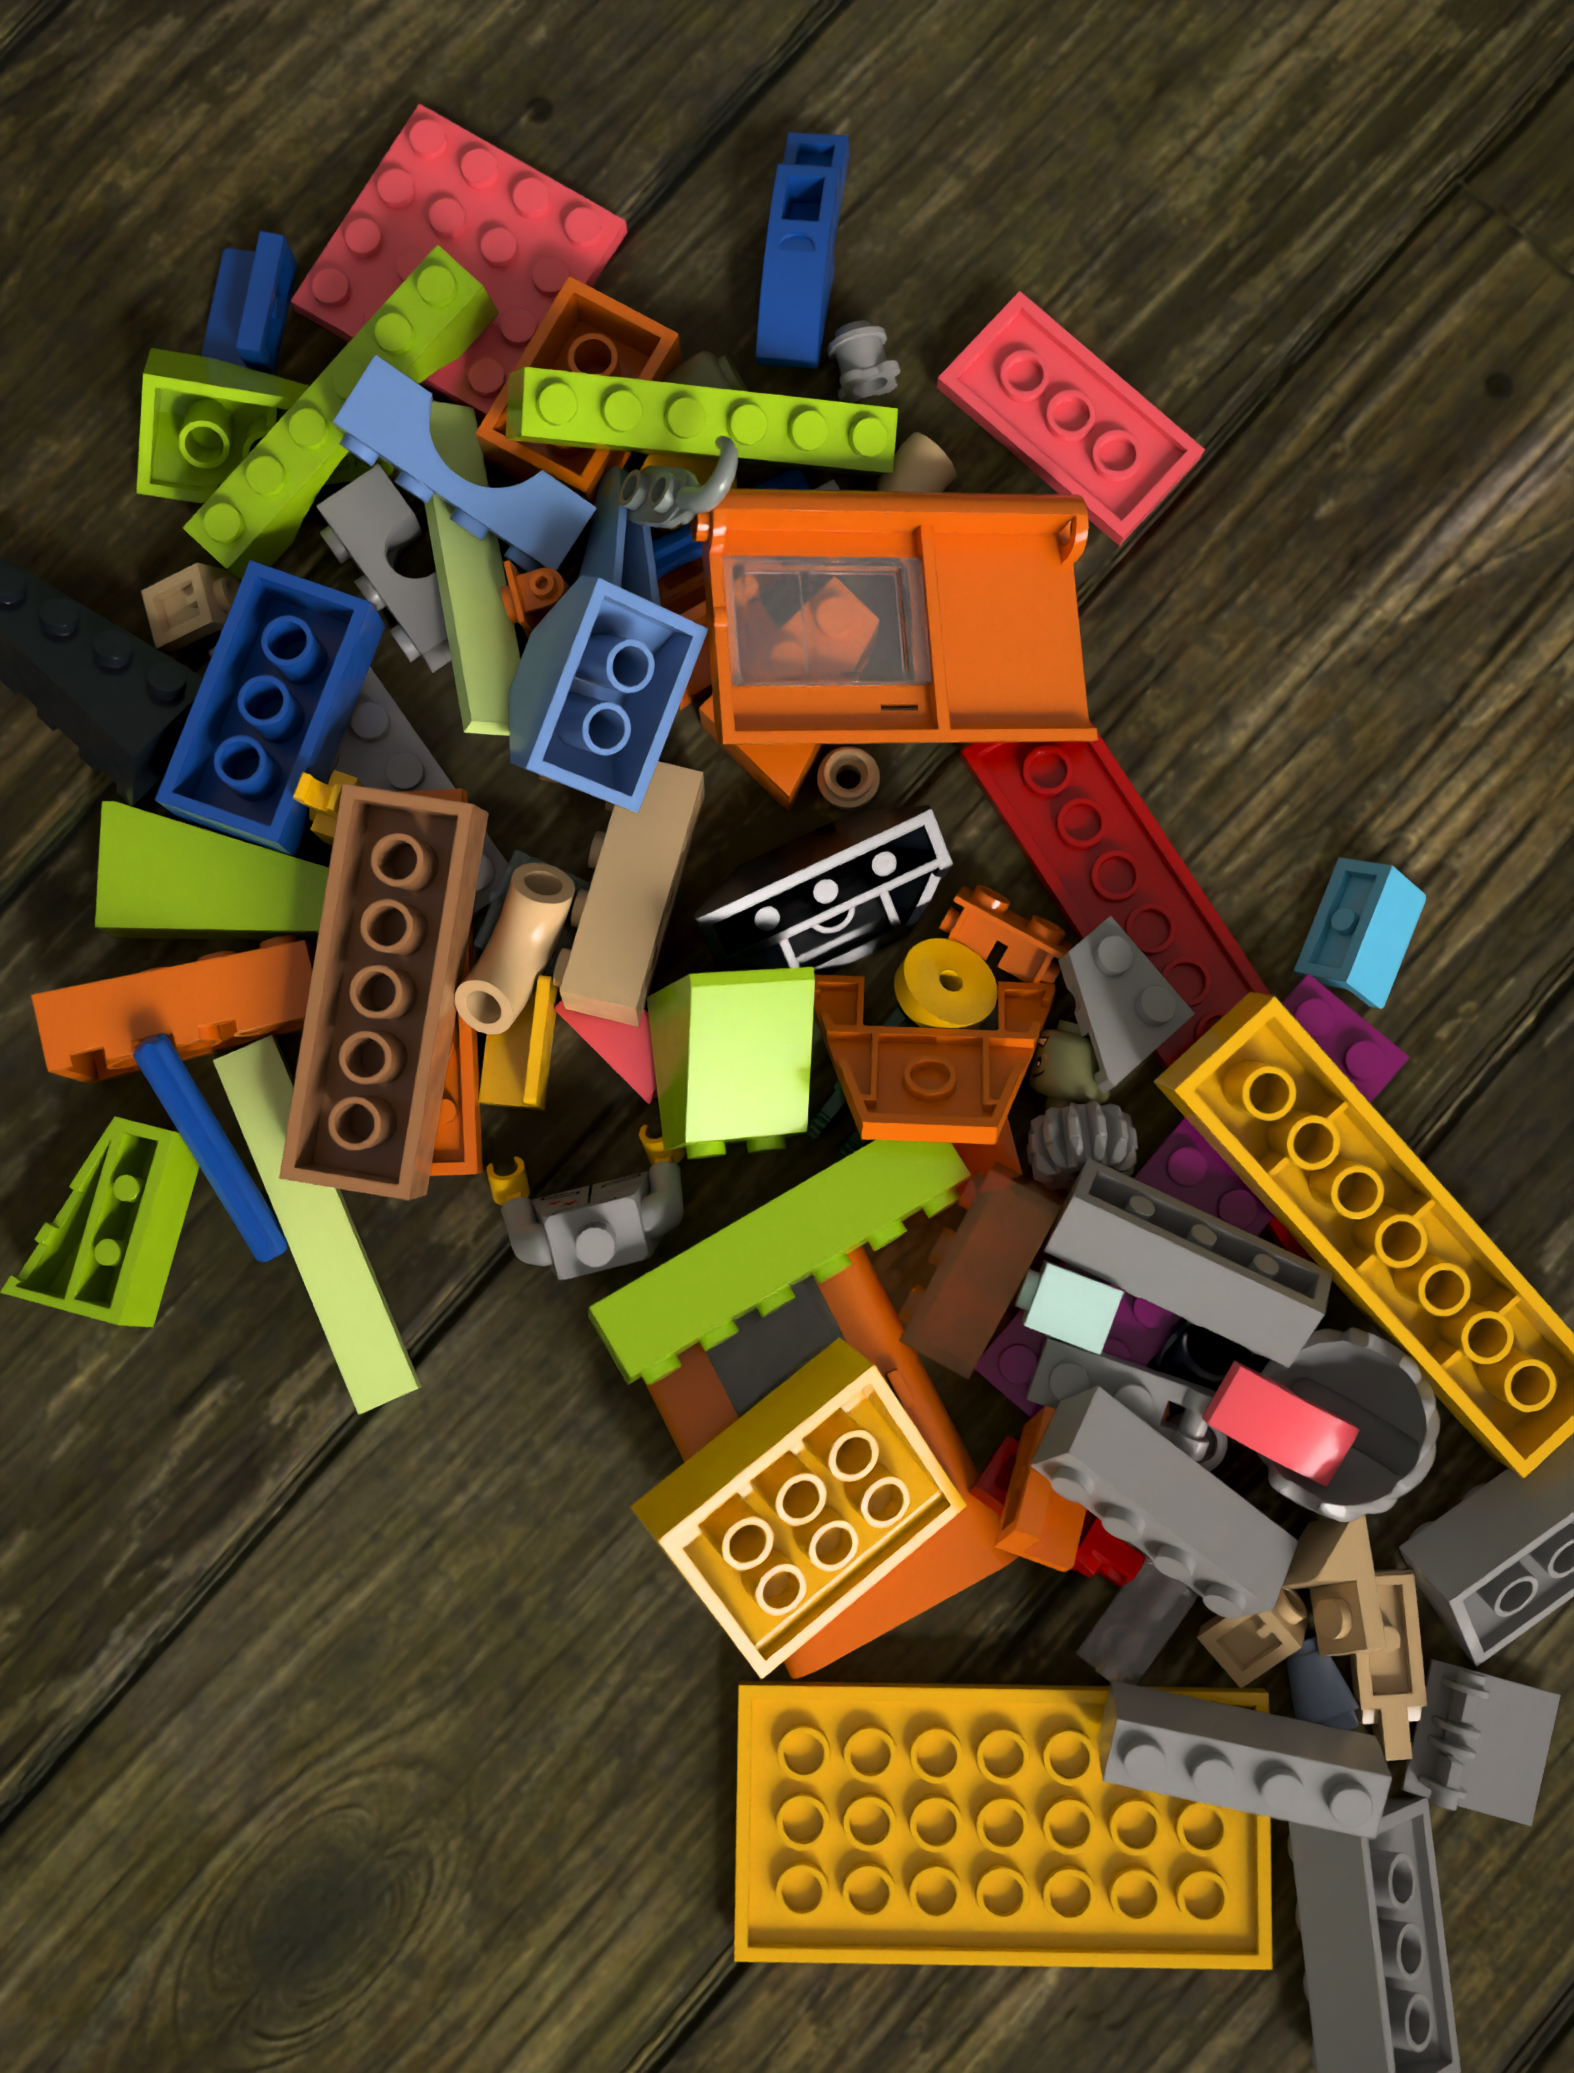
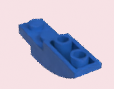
[756,132,850,369]

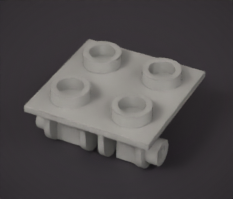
[1401,1659,1561,1826]

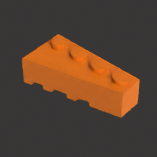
[31,935,316,1084]

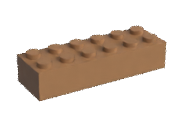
[279,784,489,1200]

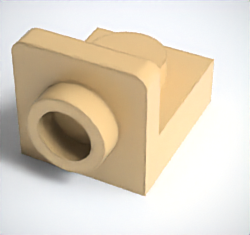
[141,563,241,652]
[1197,1589,1308,1689]

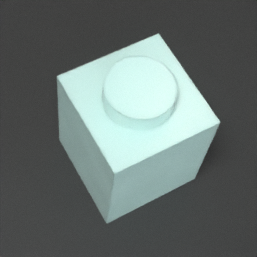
[1015,1260,1124,1355]

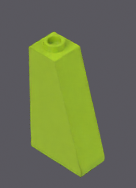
[95,801,329,941]

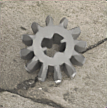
[1026,1100,1138,1192]

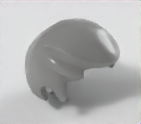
[1256,1327,1440,1522]

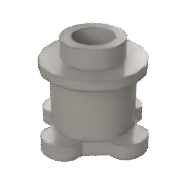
[827,320,900,403]

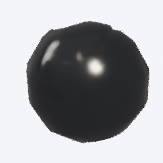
[1155,1317,1260,1410]

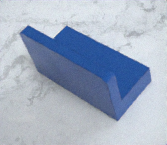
[201,231,298,376]

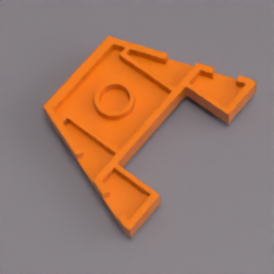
[813,975,1056,1144]

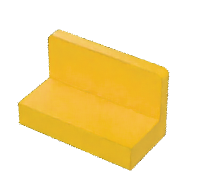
[479,975,559,1111]

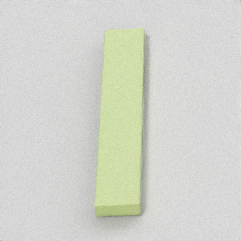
[424,401,521,736]
[213,1035,422,1415]

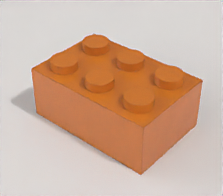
[475,276,682,519]

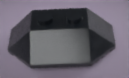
[694,805,953,975]

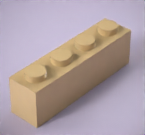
[553,761,705,1027]

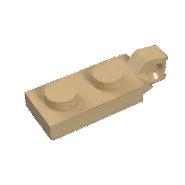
[1350,1568,1427,1761]

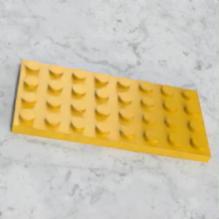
[734,1681,1272,1970]

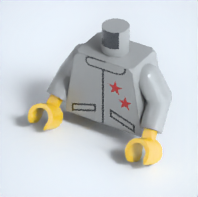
[487,1124,685,1280]

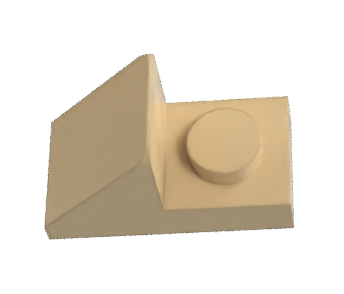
[1281,1515,1387,1656]

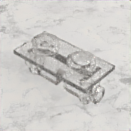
[1076,1554,1199,1685]

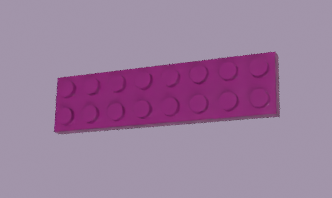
[972,973,1410,1418]

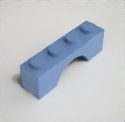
[333,355,597,572]

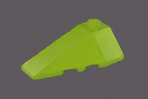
[137,348,394,503]

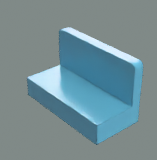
[1293,857,1426,1009]

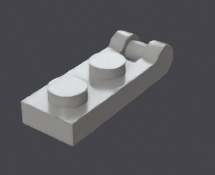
[1026,1335,1216,1461]

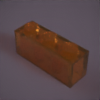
[898,1161,1065,1380]

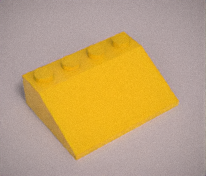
[630,1337,967,1679]

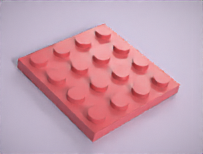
[291,104,627,420]

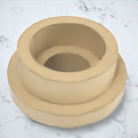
[817,746,880,810]

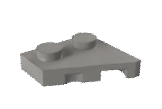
[1058,916,1195,1094]

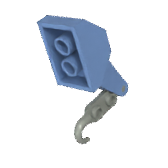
[508,436,738,813]

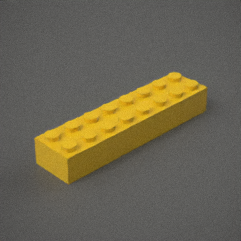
[1154,992,1574,1478]

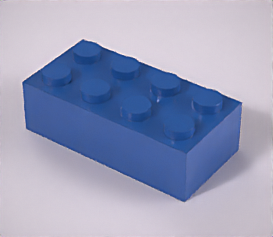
[155,560,385,857]

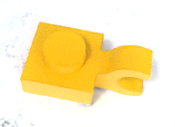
[292,770,365,846]

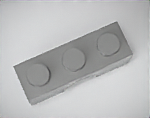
[317,464,451,673]

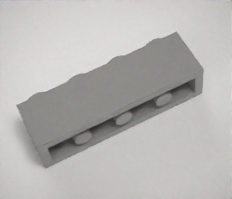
[1044,1158,1333,1367]
[1030,1386,1299,1619]
[1097,1680,1392,1839]

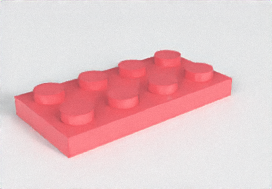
[936,291,1205,546]

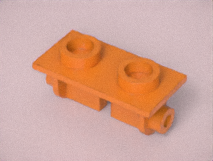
[501,560,570,639]
[939,885,1073,984]

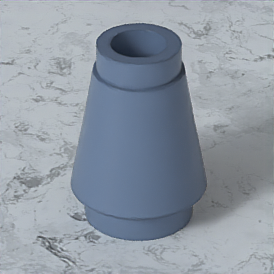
[1285,1636,1360,1730]

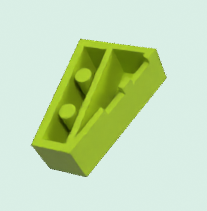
[0,1116,200,1328]

